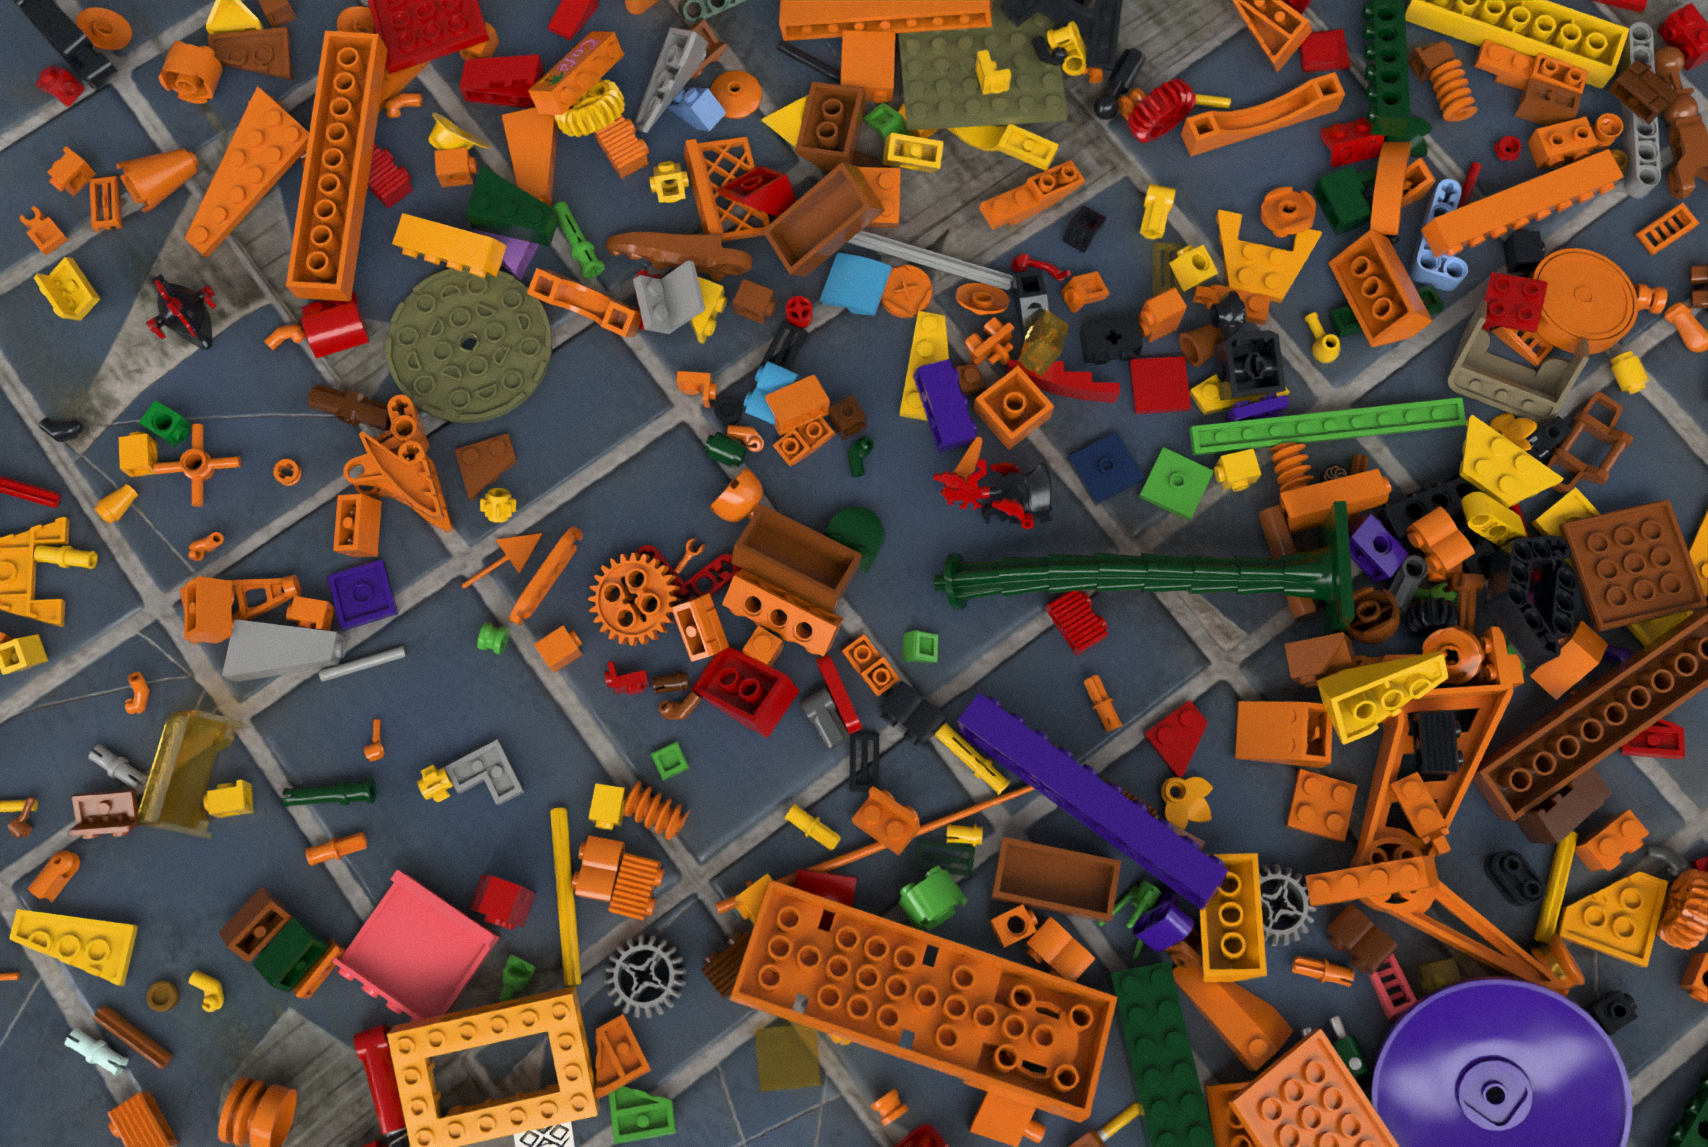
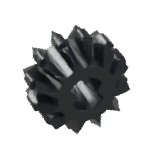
[1407,597,1459,638]

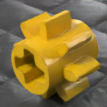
[480,488,516,523]
[417,765,454,803]

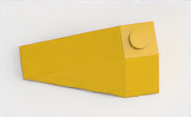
[1317,651,1449,745]

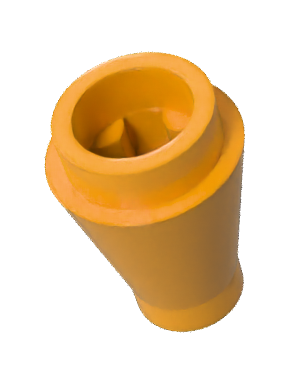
[93,484,139,525]

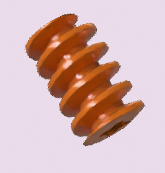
[1430,60,1478,122]
[1269,442,1314,493]
[624,781,690,841]

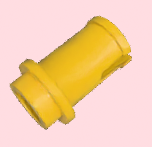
[947,823,983,847]

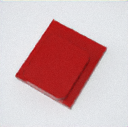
[1298,29,1351,73]

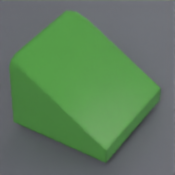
[902,630,938,663]

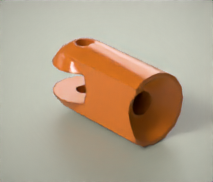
[28,850,80,903]

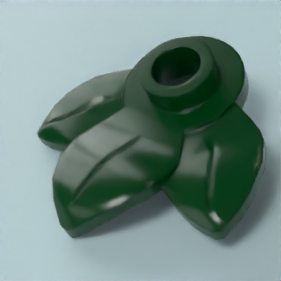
[1386,117,1433,158]

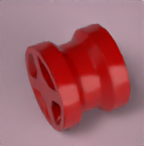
[785,296,813,329]

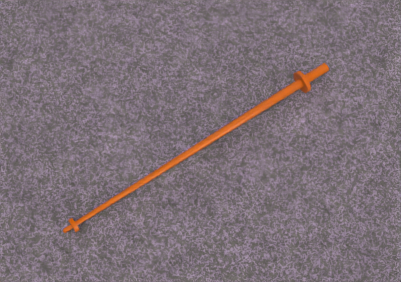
[715,785,1035,914]

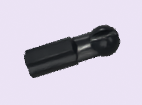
[1094,48,1146,120]

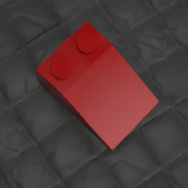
[691,647,800,738]

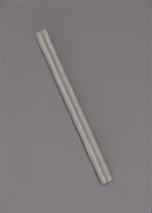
[847,230,1013,291]

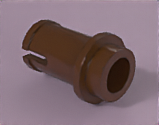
[652,670,690,695]

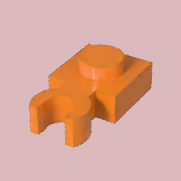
[19,206,68,256]

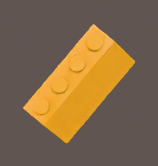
[1199,853,1267,982]

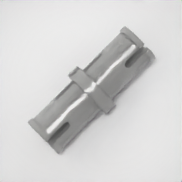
[88,744,148,792]

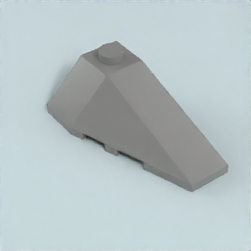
[633,27,708,133]

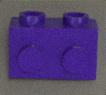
[1225,393,1290,422]

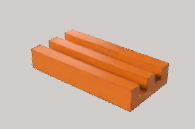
[89,176,122,232]

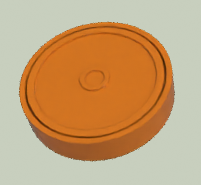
[1528,248,1638,355]

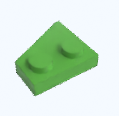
[609,1086,677,1144]

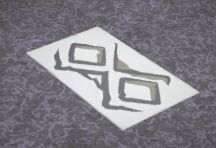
[514,1121,575,1147]

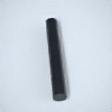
[777,40,841,84]

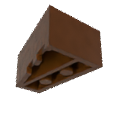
[1515,766,1612,845]

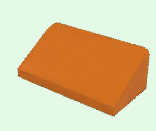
[293,938,347,999]

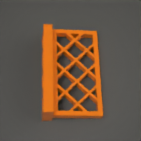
[684,137,770,242]

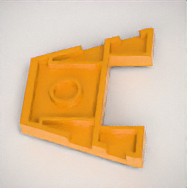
[1216,210,1322,303]
[0,517,70,627]

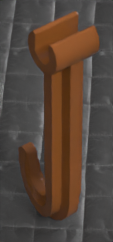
[1452,573,1485,687]

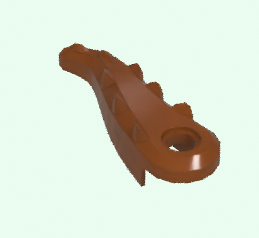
[605,232,753,282]

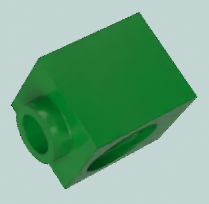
[138,400,192,448]

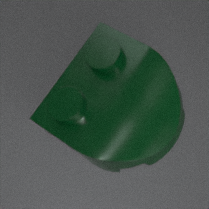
[824,506,886,574]

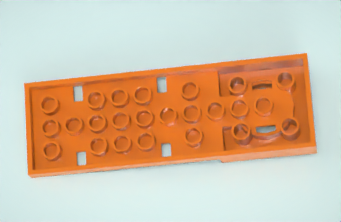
[730,880,1117,1123]

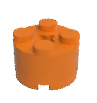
[159,41,223,104]

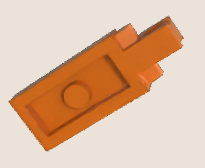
[1192,285,1271,325]
[1390,772,1451,856]

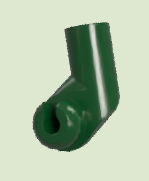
[847,437,874,478]

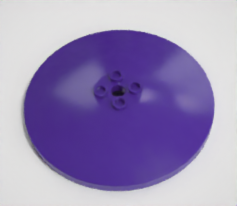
[1370,976,1632,1147]

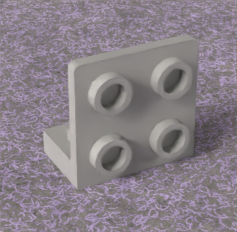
[633,260,705,334]

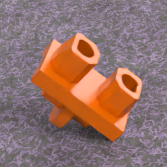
[964,317,1015,366]

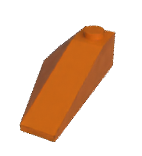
[1172,962,1294,1071]

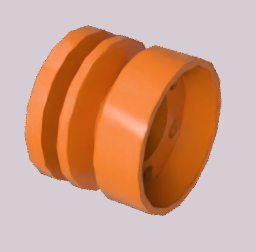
[218,1076,297,1147]

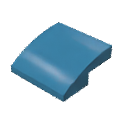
[820,253,892,316]

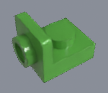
[863,102,909,144]

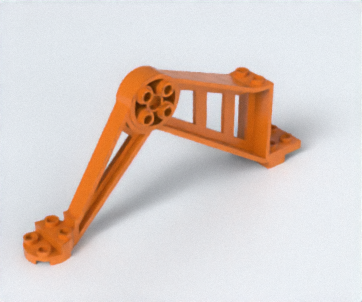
[1349,626,1577,1004]

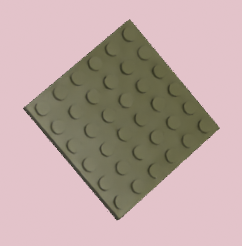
[897,0,1068,130]

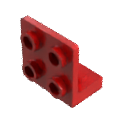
[1482,272,1548,333]

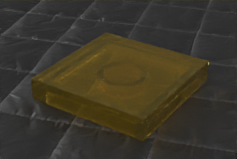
[755,1025,821,1092]

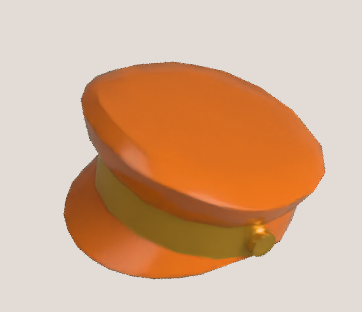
[1531,934,1585,989]

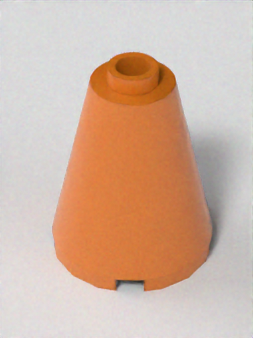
[116,148,199,213]

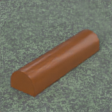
[1258,505,1317,621]

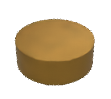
[146,981,180,1012]

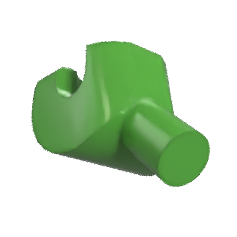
[1414,582,1459,606]
[499,955,535,1002]

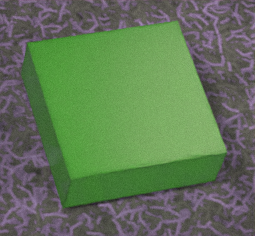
[651,741,690,781]

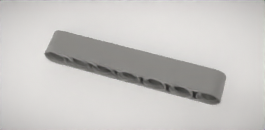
[1619,22,1661,199]

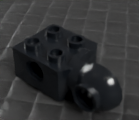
[1210,291,1286,401]

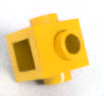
[649,161,689,203]

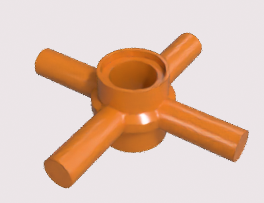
[153,424,242,507]

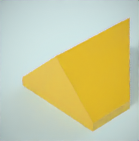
[206,0,264,35]
[760,95,809,147]

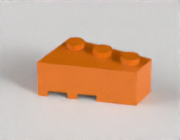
[1232,0,1312,73]

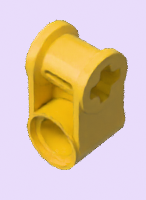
[1047,21,1087,76]

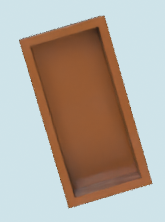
[763,162,885,277]
[731,504,863,614]
[990,837,1121,923]

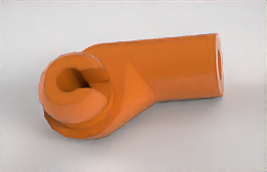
[264,324,306,351]
[125,672,150,714]

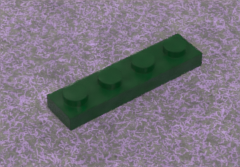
[1328,285,1444,338]

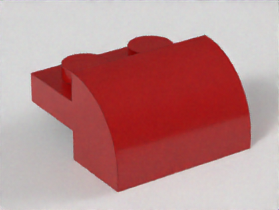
[301,290,369,359]

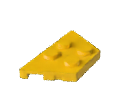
[1459,415,1564,508]

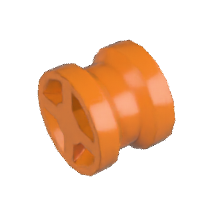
[1118,87,1146,121]
[871,1088,909,1126]

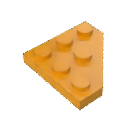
[1556,871,1668,968]

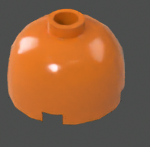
[708,467,763,522]

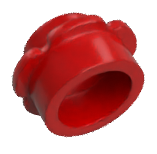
[1494,136,1521,161]

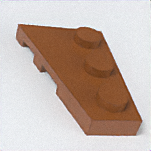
[208,27,293,80]

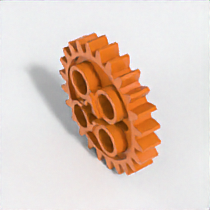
[588,553,681,646]

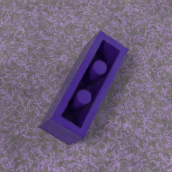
[913,359,977,453]

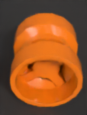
[1591,113,1624,150]
[1634,283,1667,314]

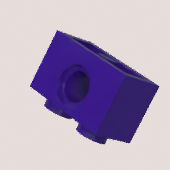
[1348,514,1409,582]

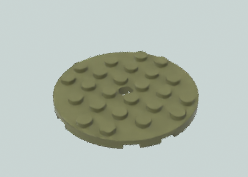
[386,268,553,423]

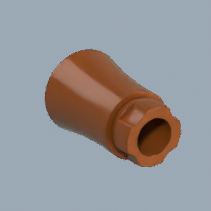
[1179,323,1222,368]

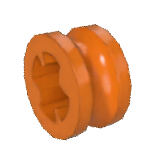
[273,459,302,486]

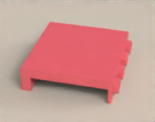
[332,869,500,1022]

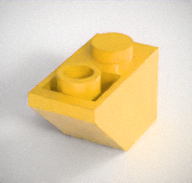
[690,276,727,344]

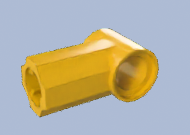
[1140,183,1176,240]

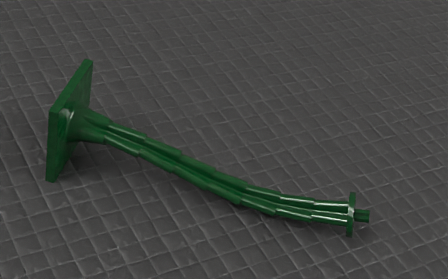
[933,501,1355,636]

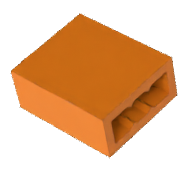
[841,30,895,104]

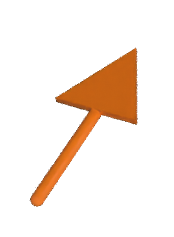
[462,533,543,588]

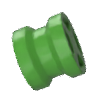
[477,622,510,655]

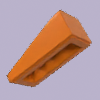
[1635,202,1700,256]
[1491,326,1554,367]
[947,437,983,486]

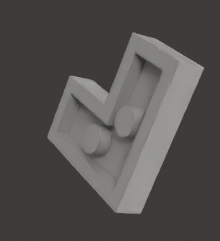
[445,739,524,806]

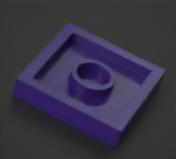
[327,559,398,631]

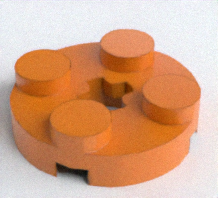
[1260,187,1316,237]
[1422,625,1485,685]

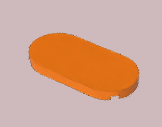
[509,526,583,626]

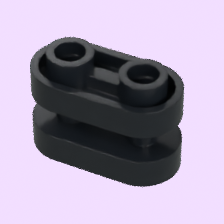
[1484,850,1546,907]

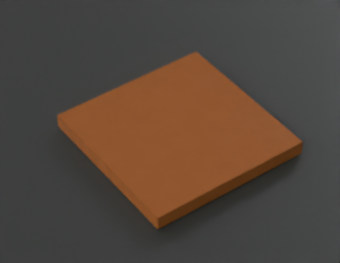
[1559,499,1708,633]

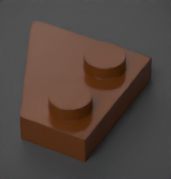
[455,433,518,502]

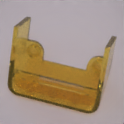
[137,710,245,839]

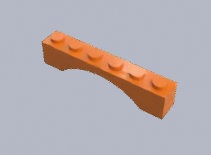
[1181,72,1346,157]

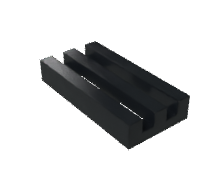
[759,320,808,371]
[850,733,879,793]

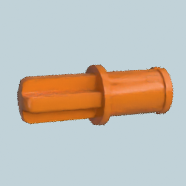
[1084,675,1123,733]
[305,832,368,866]
[1292,956,1354,987]

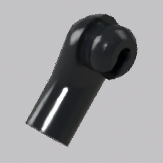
[1031,36,1068,66]

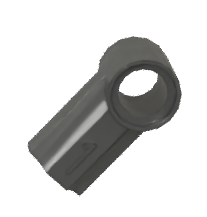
[1387,555,1428,614]
[799,688,850,750]

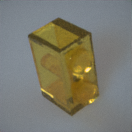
[1019,310,1069,376]

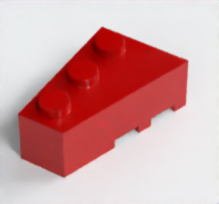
[460,54,545,109]
[468,875,536,930]

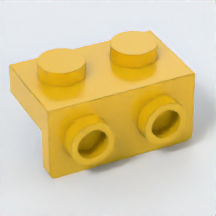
[34,257,100,321]

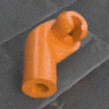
[384,93,423,118]
[727,425,764,452]
[188,532,224,561]

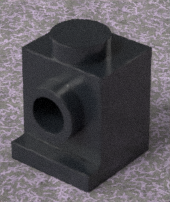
[1583,990,1638,1036]

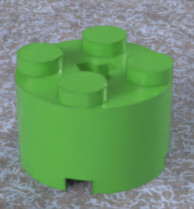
[898,866,968,931]

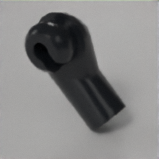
[39,417,83,442]

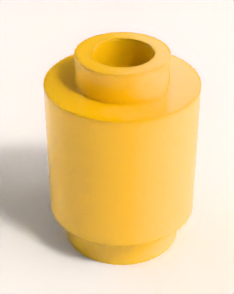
[1611,351,1649,394]

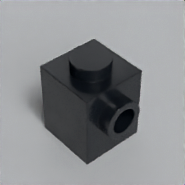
[1503,229,1545,273]

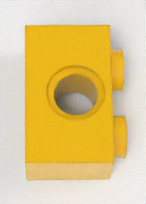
[882,133,944,173]

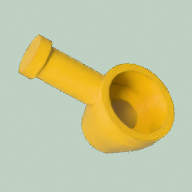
[1304,312,1341,363]

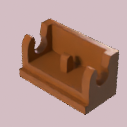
[1514,78,1582,126]

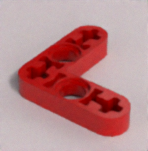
[636,545,740,606]

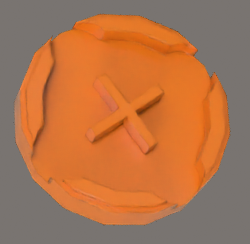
[880,265,933,318]

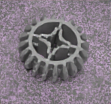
[1259,864,1316,946]
[604,935,686,1018]

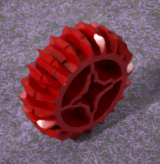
[1127,78,1197,143]

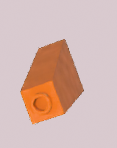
[502,107,559,207]
[1279,469,1392,536]

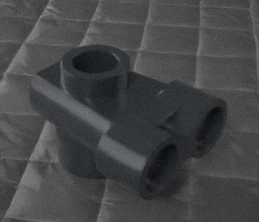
[1526,416,1572,462]

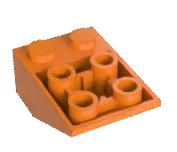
[1235,701,1332,768]

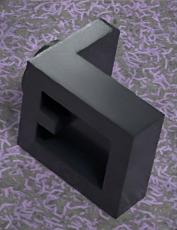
[1062,205,1107,253]

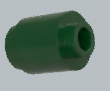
[704,431,747,467]

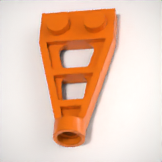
[180,574,302,644]

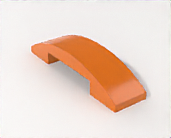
[1370,142,1411,235]

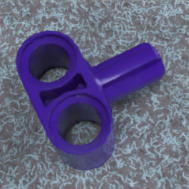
[1132,890,1194,953]

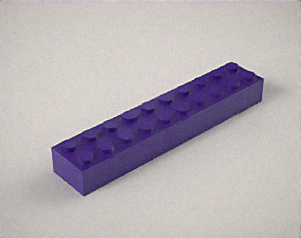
[958,693,1228,911]

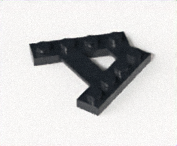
[1000,0,1123,71]

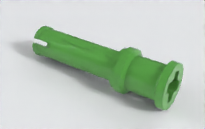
[552,202,605,279]

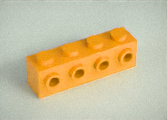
[392,213,507,278]

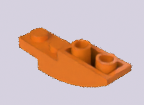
[1474,39,1589,93]
[979,160,1085,230]

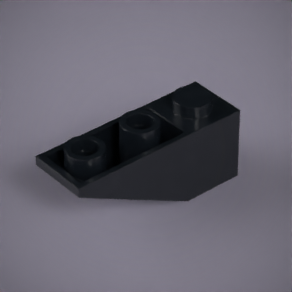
[1011,269,1055,361]

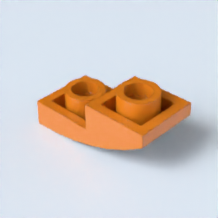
[773,417,836,467]
[840,634,900,697]

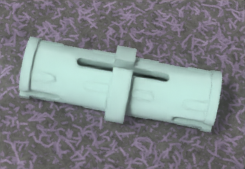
[65,1028,129,1076]

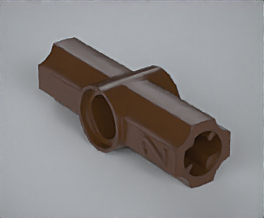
[308,384,391,431]

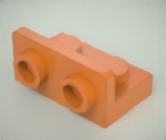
[852,786,920,856]

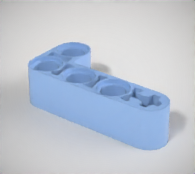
[1409,179,1468,291]

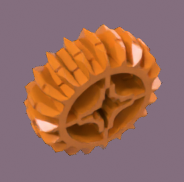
[1657,869,1708,950]

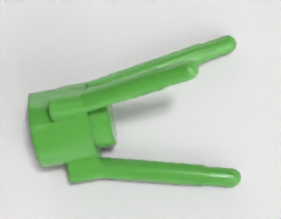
[1098,881,1162,959]

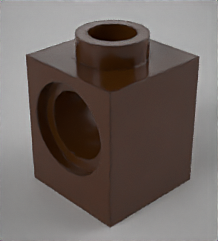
[828,394,867,441]

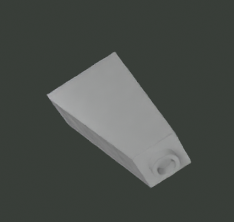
[222,619,346,682]

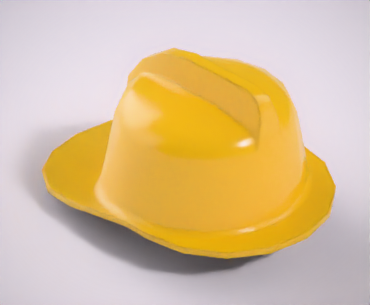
[428,112,490,150]

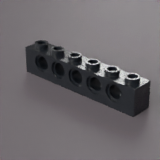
[1376,448,1543,543]

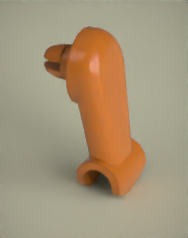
[1664,303,1708,353]

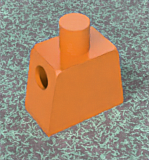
[968,1091,1047,1147]

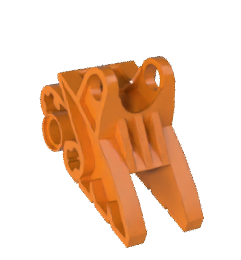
[343,395,454,533]

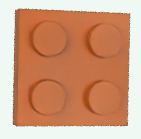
[1285,769,1357,843]

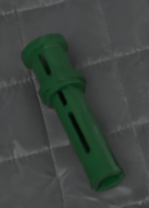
[282,777,376,807]

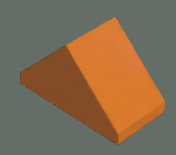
[1401,158,1436,208]

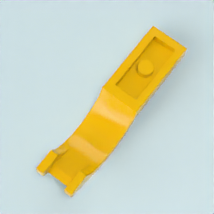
[946,124,1059,171]

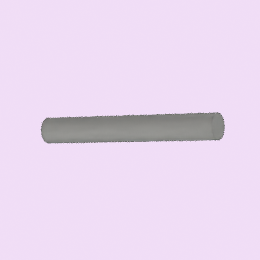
[319,646,407,682]

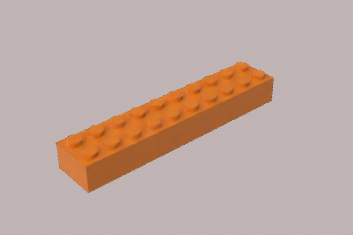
[286,31,387,302]

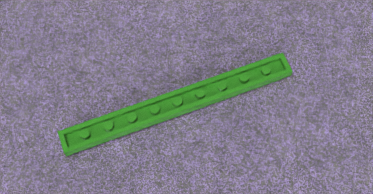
[1189,397,1466,456]

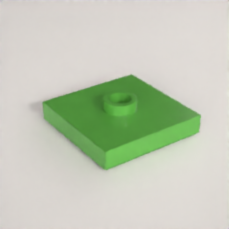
[1139,447,1214,521]

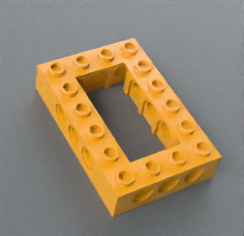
[387,986,600,1147]

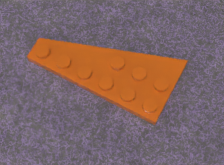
[185,86,309,258]

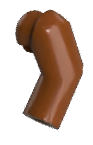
[658,691,702,720]

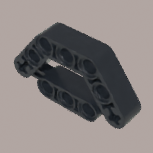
[12,0,118,91]
[1486,535,1577,669]

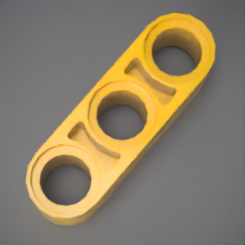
[1461,492,1528,547]

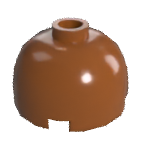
[1346,587,1401,645]

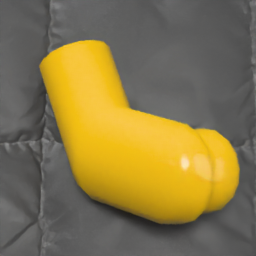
[189,970,224,1012]

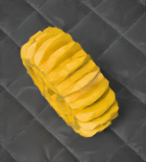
[554,79,625,137]

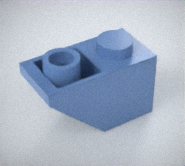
[667,87,727,131]

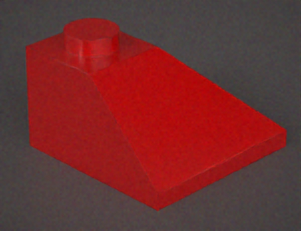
[717,165,796,216]

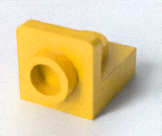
[975,50,1011,95]

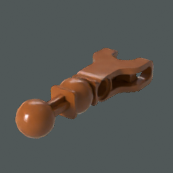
[1654,46,1708,199]

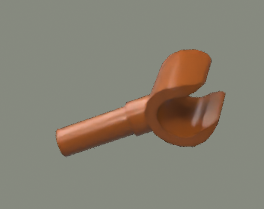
[8,796,36,839]

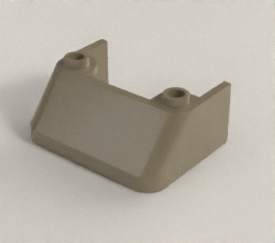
[1448,299,1589,424]

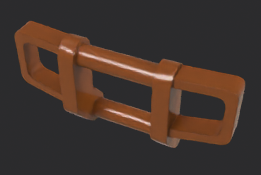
[1545,392,1634,494]

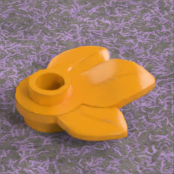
[1490,413,1537,451]
[1160,777,1213,830]

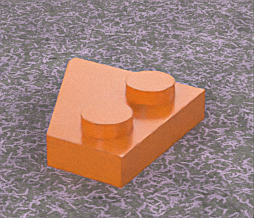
[595,1014,651,1099]

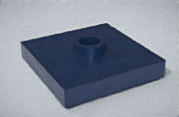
[1067,431,1145,506]

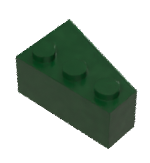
[465,165,558,247]

